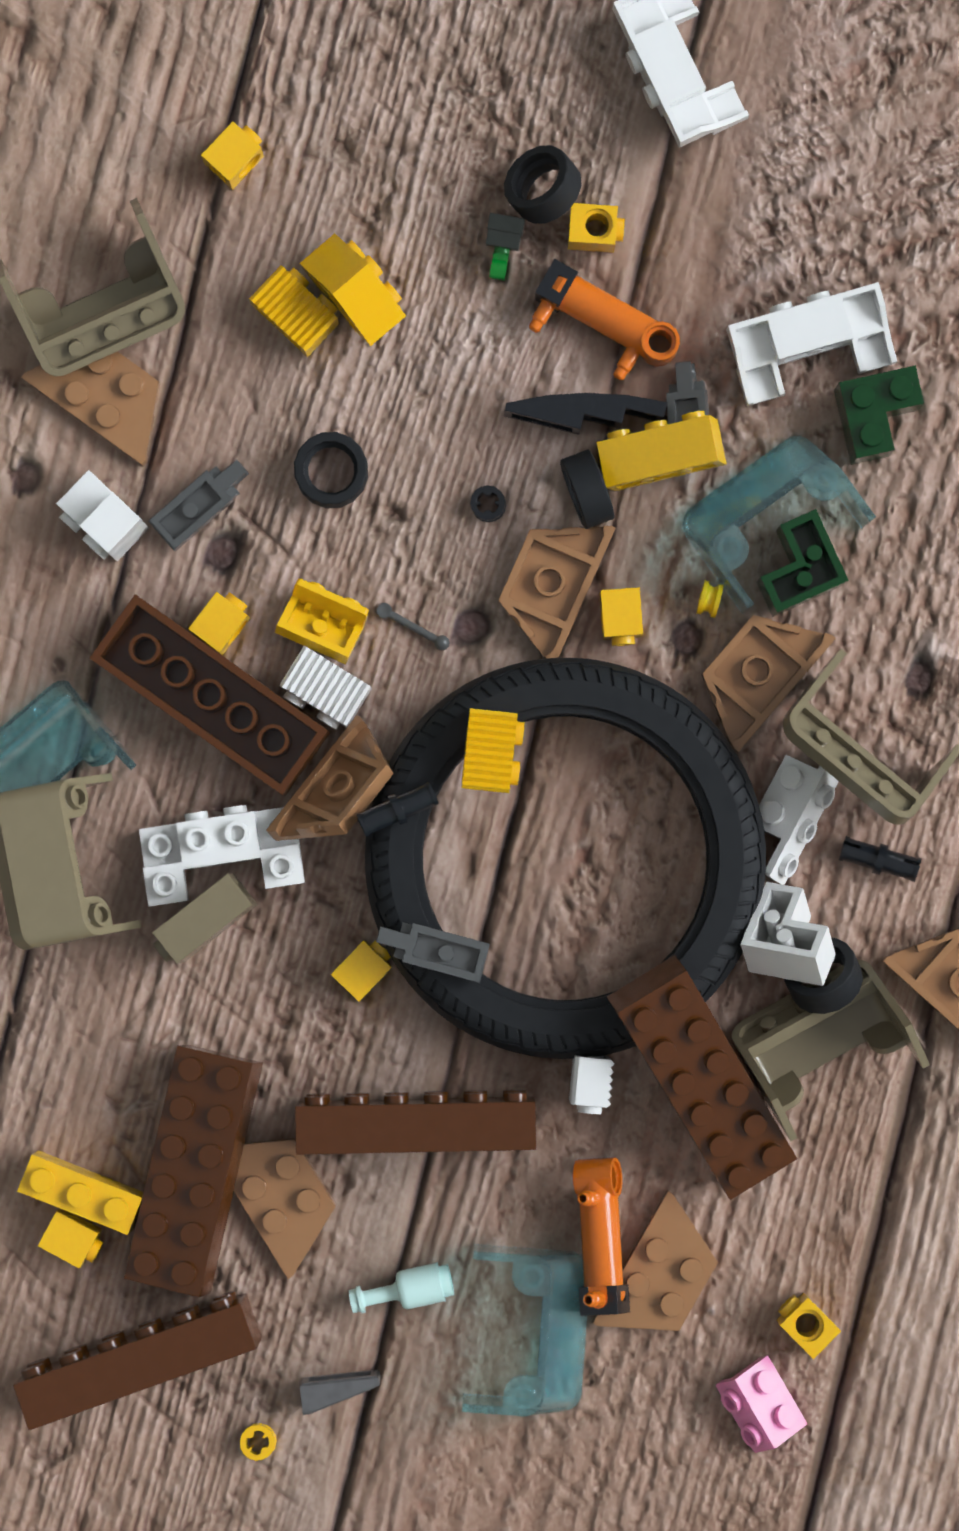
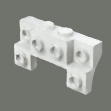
[612,0,749,148]
[726,282,897,406]
[139,805,305,907]

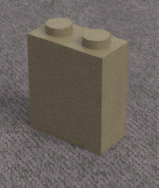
[152,873,258,964]

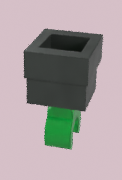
[486,213,525,281]

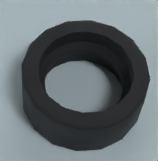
[504,145,582,224]
[294,432,368,508]
[560,450,615,529]
[784,938,863,1014]

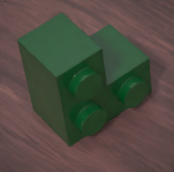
[834,365,924,465]
[757,509,849,617]

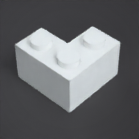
[56,470,149,561]
[740,882,836,986]

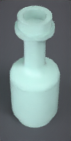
[349,1262,454,1314]

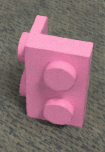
[716,1355,807,1453]

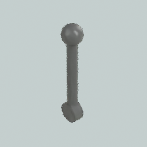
[377,603,450,651]

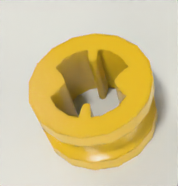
[696,580,724,618]
[240,1423,277,1461]

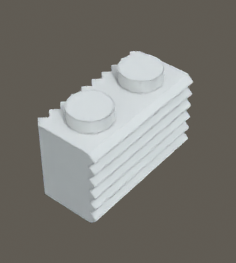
[279,646,372,730]
[569,1055,614,1114]

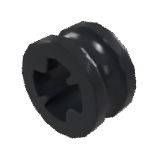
[470,485,506,522]

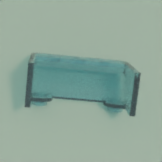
[682,436,876,614]
[0,680,136,792]
[462,1244,587,1416]

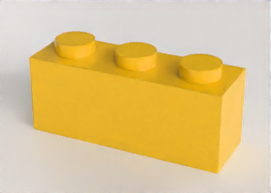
[596,411,727,491]
[17,1150,144,1235]

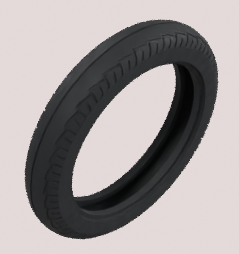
[365,658,766,1059]

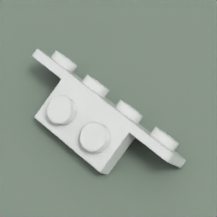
[759,755,839,885]

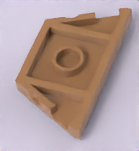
[21,351,160,467]
[498,526,616,659]
[701,615,836,753]
[266,715,394,841]
[882,928,959,1031]
[234,1138,336,1279]
[592,1190,718,1331]

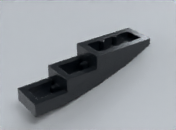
[504,393,668,435]

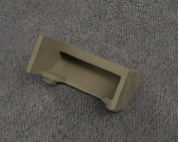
[0,198,185,376]
[783,649,959,825]
[0,773,142,950]
[732,960,930,1141]

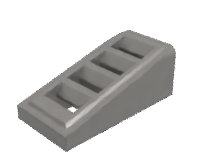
[300,1369,381,1415]

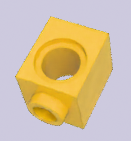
[201,121,264,190]
[568,203,625,253]
[599,587,643,646]
[188,592,251,656]
[331,940,393,1002]
[38,1209,104,1268]
[776,1292,841,1359]

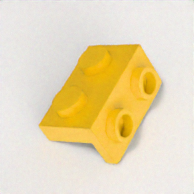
[275,578,369,665]

